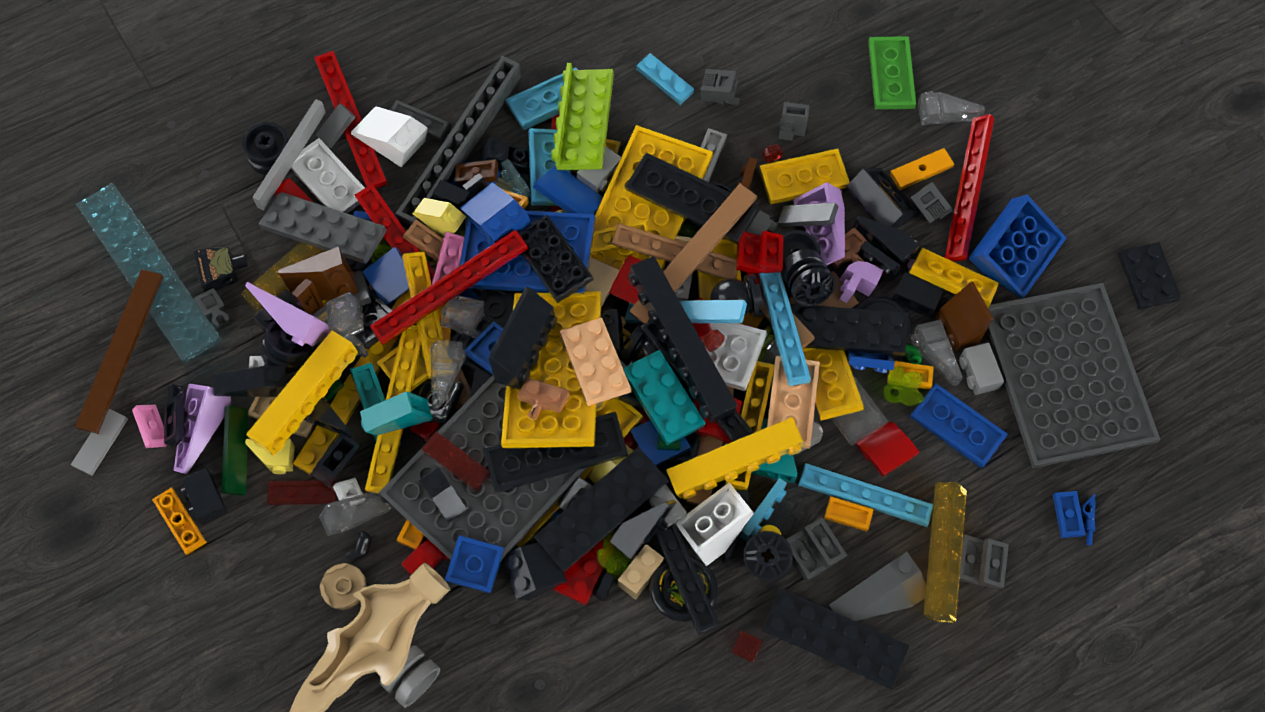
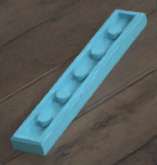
[758,272,811,386]
[624,300,747,323]
[798,463,934,527]

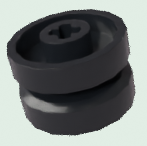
[242,122,289,175]
[782,230,821,262]
[261,320,313,373]

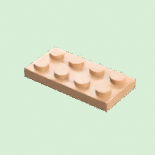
[560,318,631,406]
[767,356,820,449]

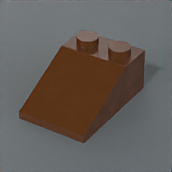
[278,246,359,300]
[936,282,994,353]

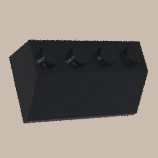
[488,287,557,390]

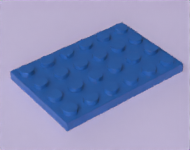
[459,211,596,294]

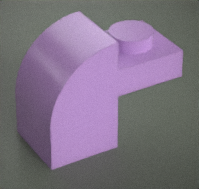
[839,261,883,303]

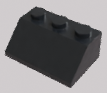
[847,168,920,228]

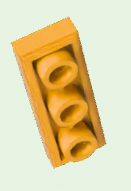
[890,148,954,190]
[152,487,207,555]

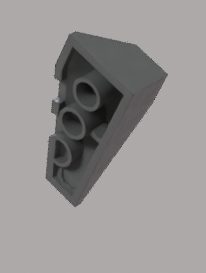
[829,552,930,622]

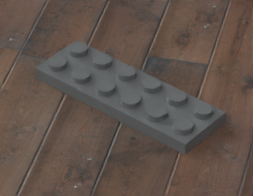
[259,192,387,264]

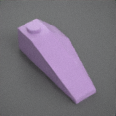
[793,182,845,265]
[245,282,335,346]
[173,384,231,474]

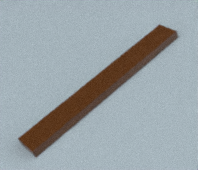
[75,269,164,434]

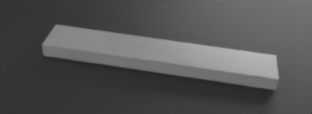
[253,99,326,210]

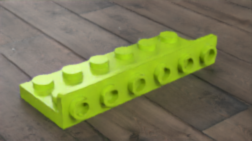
[551,63,614,170]

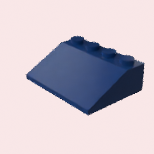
[968,195,1066,299]

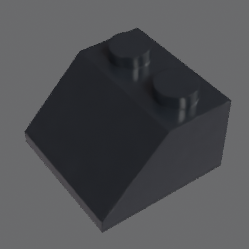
[503,542,568,600]

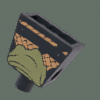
[193,247,248,292]

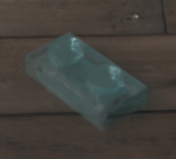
[501,159,531,201]

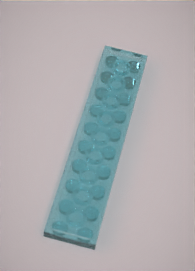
[76,183,221,363]

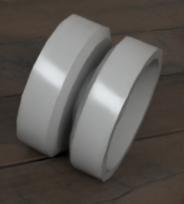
[379,645,440,708]

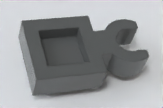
[194,288,229,329]

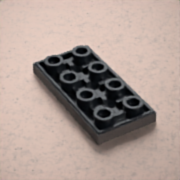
[519,215,594,303]

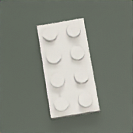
[290,138,364,214]

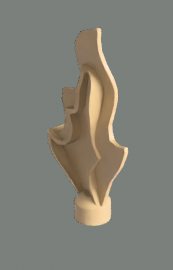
[289,563,450,712]

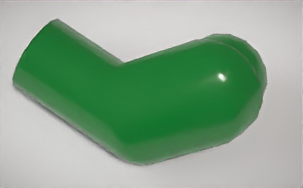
[905,344,922,365]

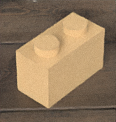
[618,544,664,600]

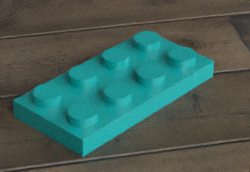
[623,350,706,445]

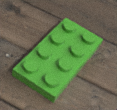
[868,37,916,109]

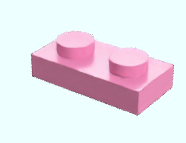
[132,405,167,448]

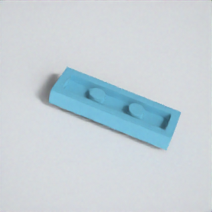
[637,53,694,105]
[740,478,787,542]

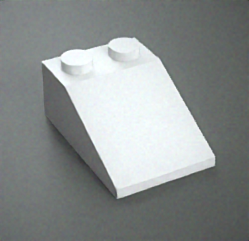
[351,107,428,167]
[675,482,754,566]

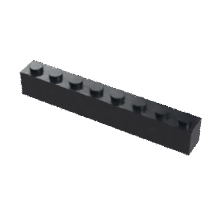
[628,256,738,424]

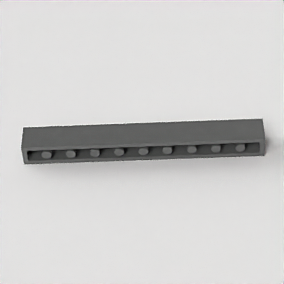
[396,56,521,229]

